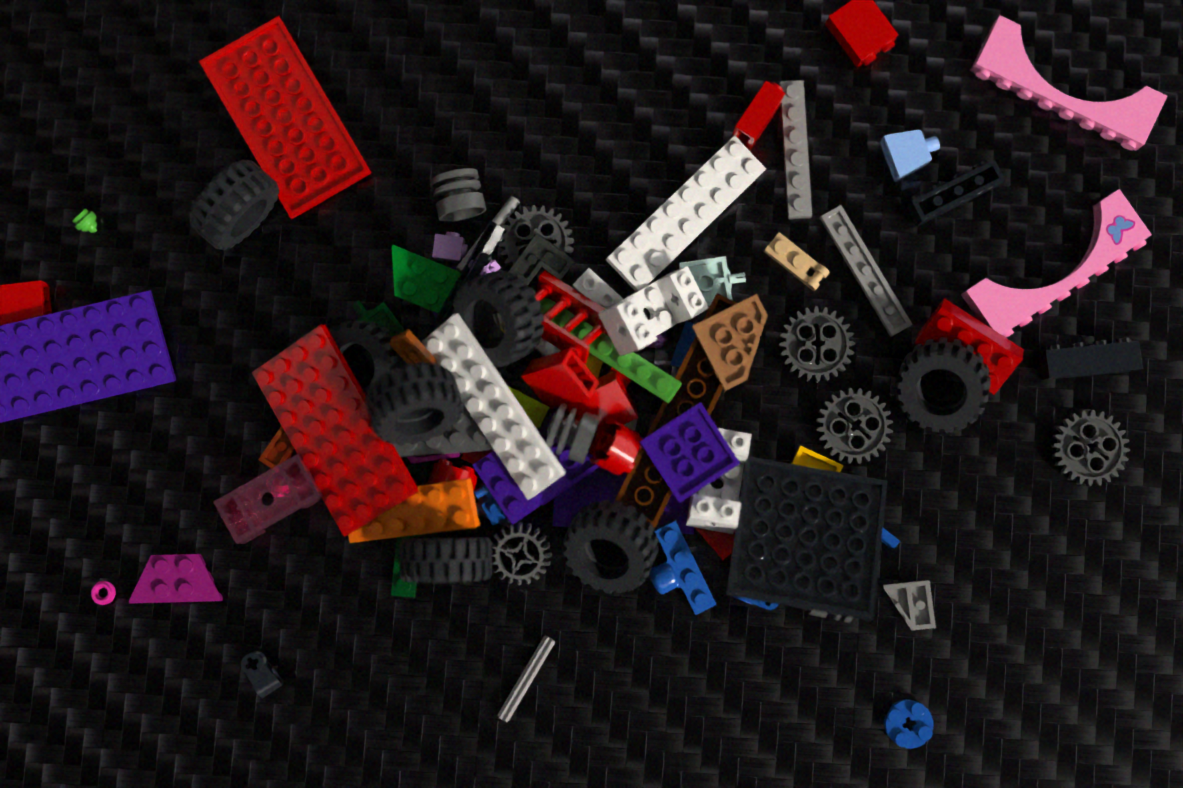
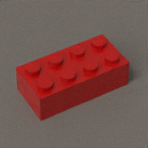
[915,298,1024,395]

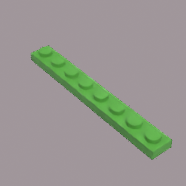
[527,285,682,404]

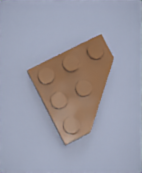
[692,294,768,391]

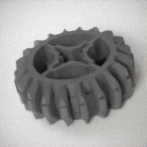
[491,521,552,585]

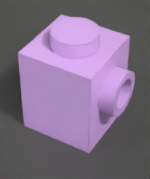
[432,232,468,264]

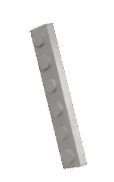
[779,81,812,219]
[820,205,912,337]

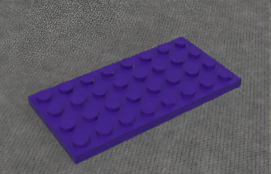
[0,290,176,423]

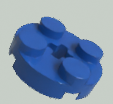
[884,699,933,749]

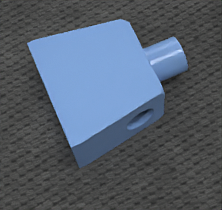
[880,130,940,182]

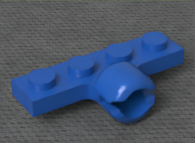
[649,520,716,615]

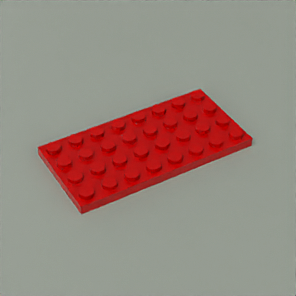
[199,16,372,219]
[252,325,420,537]

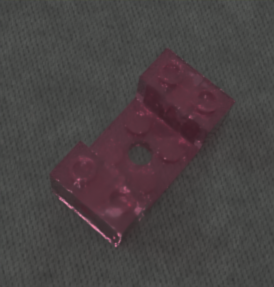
[214,454,323,544]

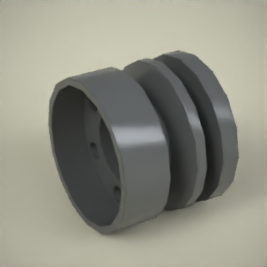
[430,168,486,222]
[546,403,600,464]

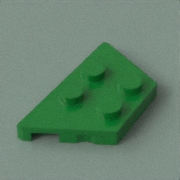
[392,245,461,314]

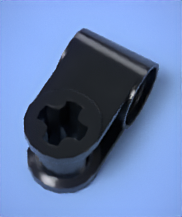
[241,651,283,698]

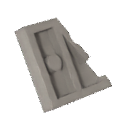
[883,580,936,630]

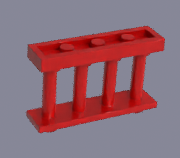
[534,271,610,364]

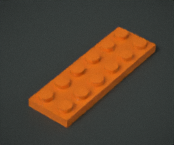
[348,478,480,543]

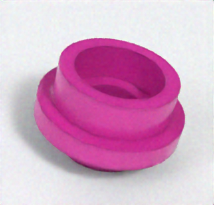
[91,581,116,605]

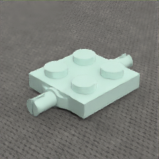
[679,256,746,307]

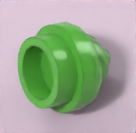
[72,209,97,233]

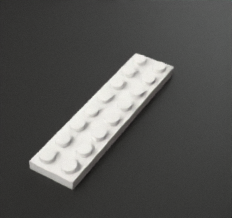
[605,136,766,292]
[422,314,566,500]

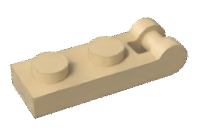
[764,232,830,291]

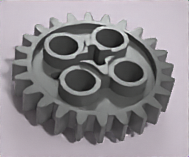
[499,205,574,280]
[778,306,855,383]
[816,388,893,464]
[1050,410,1130,486]

